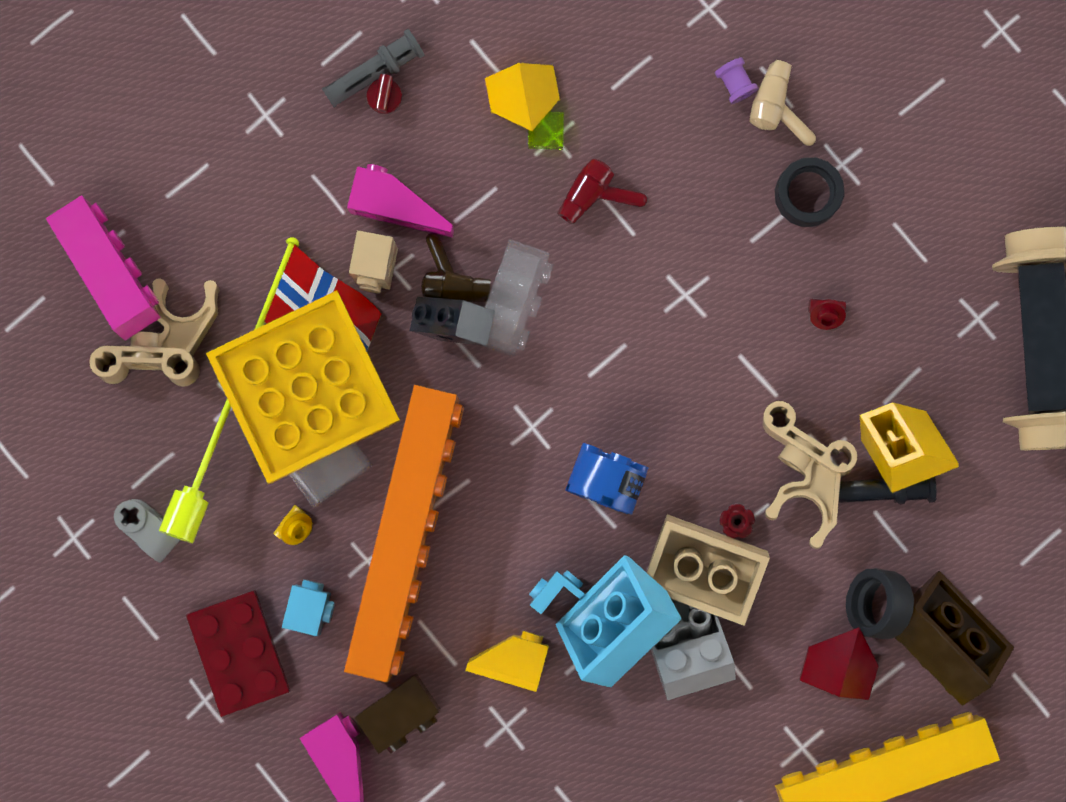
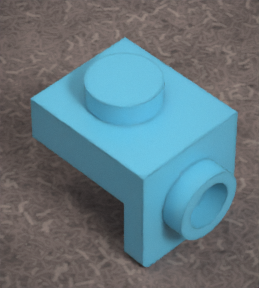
[529,570,585,614]

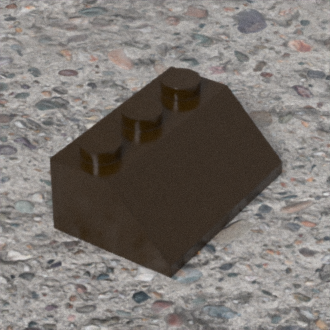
[895,571,1014,706]

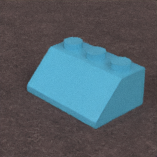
[555,555,682,687]

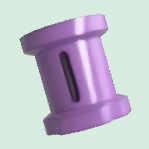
[715,57,759,104]

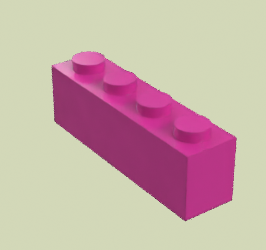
[46,195,161,341]

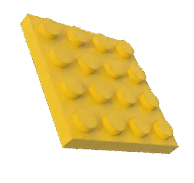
[206,290,400,484]

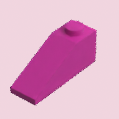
[347,164,454,238]
[299,712,364,802]

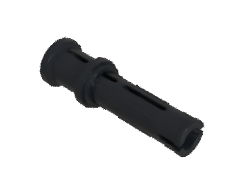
[838,476,937,505]

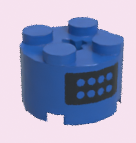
[565,443,648,515]

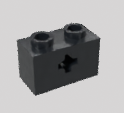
[409,296,495,346]

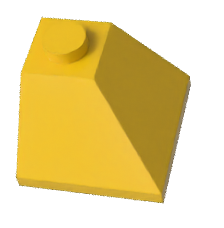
[465,631,548,692]

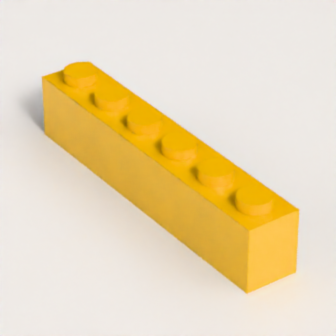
[775,712,1000,802]

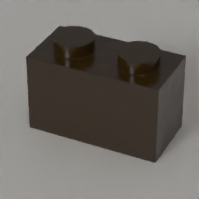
[354,673,440,754]

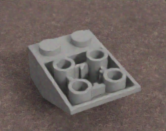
[651,599,736,700]

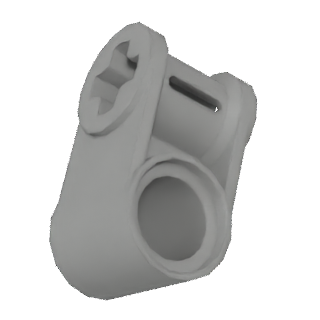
[114,499,180,563]

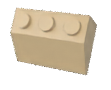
[646,514,770,626]

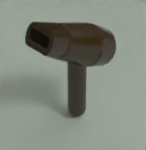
[421,233,491,302]

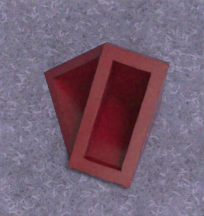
[799,627,879,700]

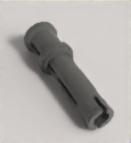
[322,29,425,108]

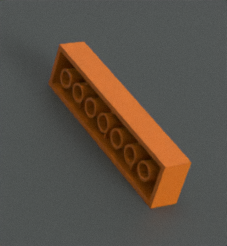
[344,385,464,682]

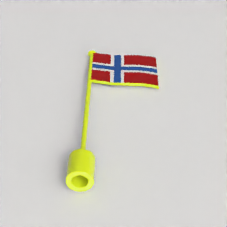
[159,237,381,544]

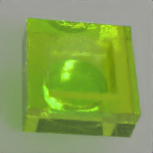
[528,112,564,150]

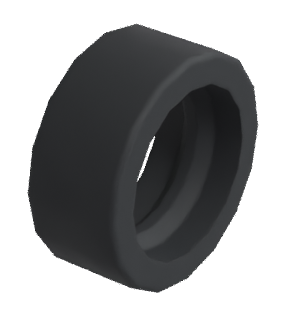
[775,157,844,227]
[846,568,914,639]

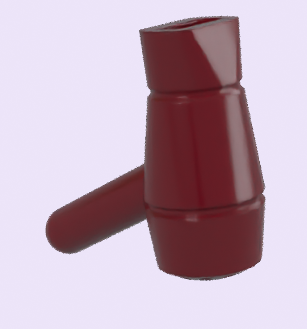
[557,159,647,224]

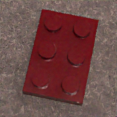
[186,590,290,717]

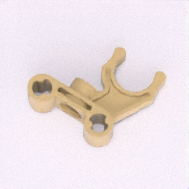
[90,279,220,387]
[763,401,857,549]

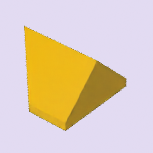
[485,63,560,131]

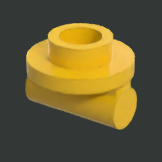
[273,505,312,545]

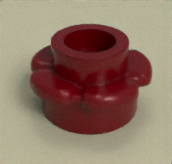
[720,504,755,539]

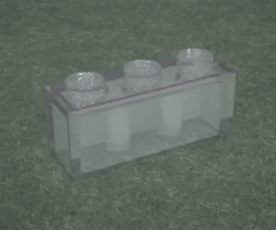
[481,239,554,357]

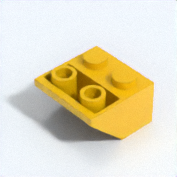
[860,402,959,493]

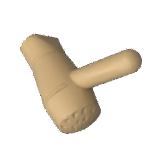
[749,60,816,146]

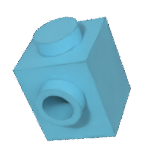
[282,579,335,636]

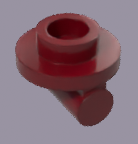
[367,74,402,114]
[808,299,846,330]

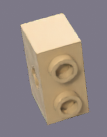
[349,230,398,293]

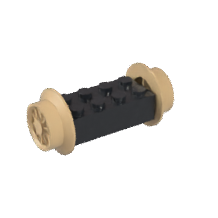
[992,227,1066,451]

